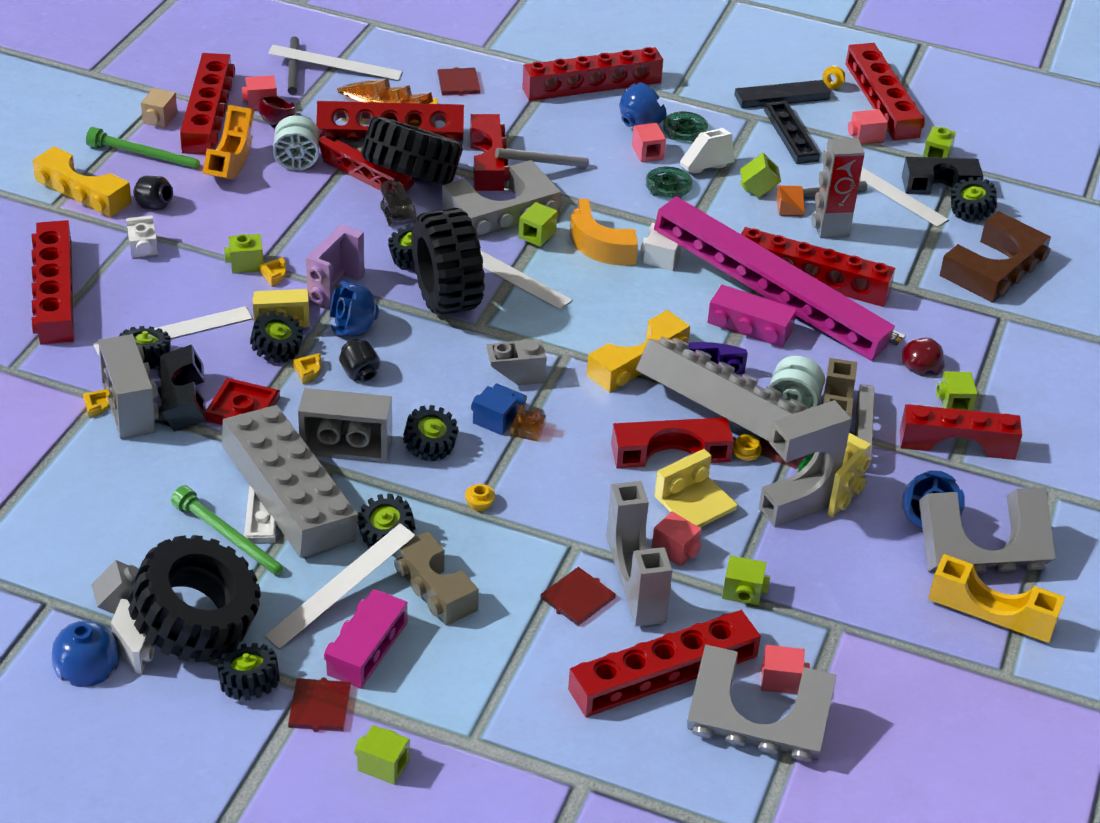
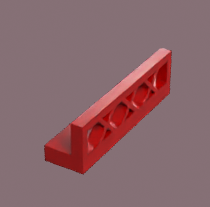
[318,136,414,200]

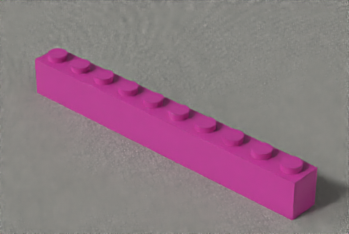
[654,196,895,361]

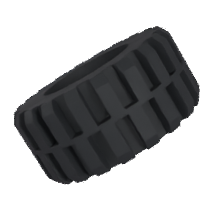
[361,116,463,185]
[411,207,485,315]
[128,535,261,662]

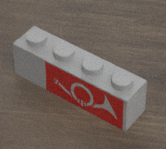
[812,138,865,238]

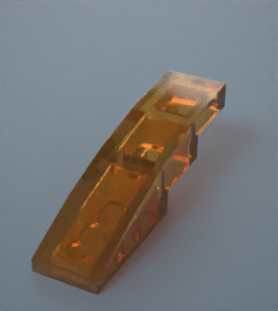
[337,78,433,104]

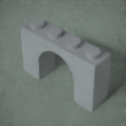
[442,160,561,237]
[759,400,852,527]
[606,481,673,627]
[919,487,1056,574]
[687,644,837,762]

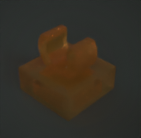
[510,405,546,442]

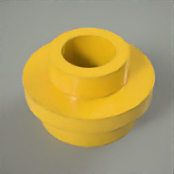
[823,66,845,89]
[732,434,761,461]
[465,484,495,511]

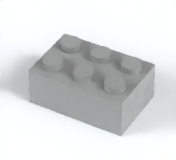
[98,334,159,439]
[298,388,393,463]

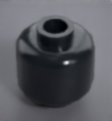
[133,176,173,209]
[339,339,381,381]

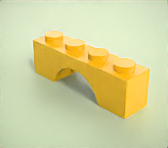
[32,146,132,217]
[586,310,690,393]
[928,554,1065,643]

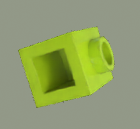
[923,126,956,158]
[740,153,781,198]
[519,202,558,247]
[224,234,264,273]
[936,371,978,411]
[722,555,771,606]
[354,725,410,785]

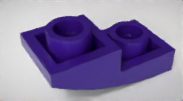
[688,342,748,374]

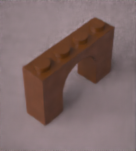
[939,211,1051,303]

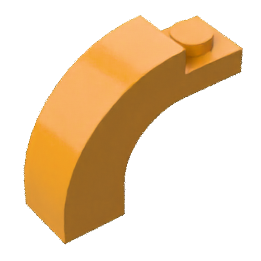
[203,105,255,179]
[569,199,638,265]

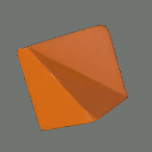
[776,185,804,216]

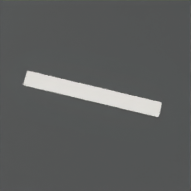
[268,45,402,80]
[860,167,948,226]
[480,250,572,309]
[93,306,252,356]
[265,524,415,649]

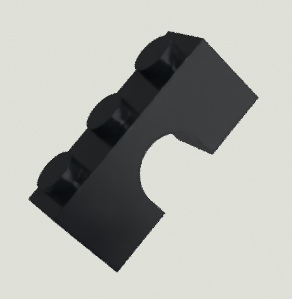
[902,156,983,194]
[157,344,206,432]

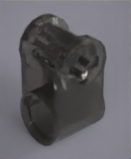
[380,180,416,227]

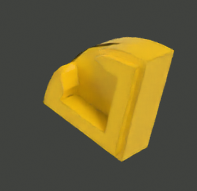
[259,257,286,287]
[293,353,322,384]
[83,389,111,418]

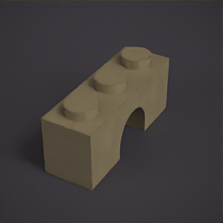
[822,358,857,417]
[394,531,479,626]

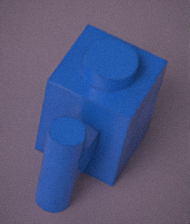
[471,383,527,436]

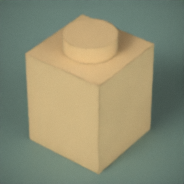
[141,88,178,128]

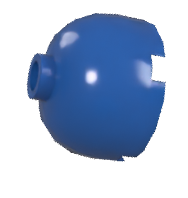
[619,82,667,128]
[330,281,379,336]
[902,470,965,530]
[52,620,120,687]

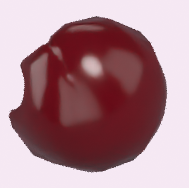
[258,96,296,125]
[902,337,945,376]

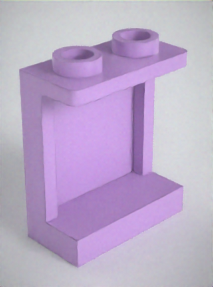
[306,224,365,308]

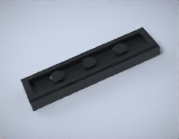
[734,80,831,108]
[764,101,820,164]

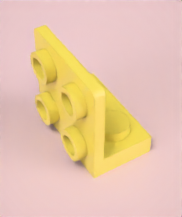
[253,289,310,328]
[827,433,871,517]
[654,449,737,528]

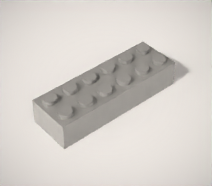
[636,337,806,441]
[222,405,358,558]

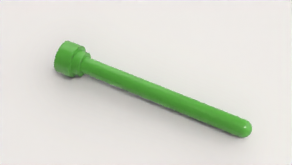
[86,126,200,169]
[171,485,283,575]

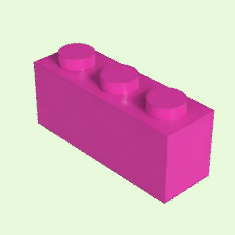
[707,285,797,348]
[324,589,408,689]

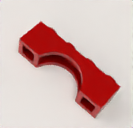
[470,114,509,191]
[900,404,1023,460]
[611,417,734,468]

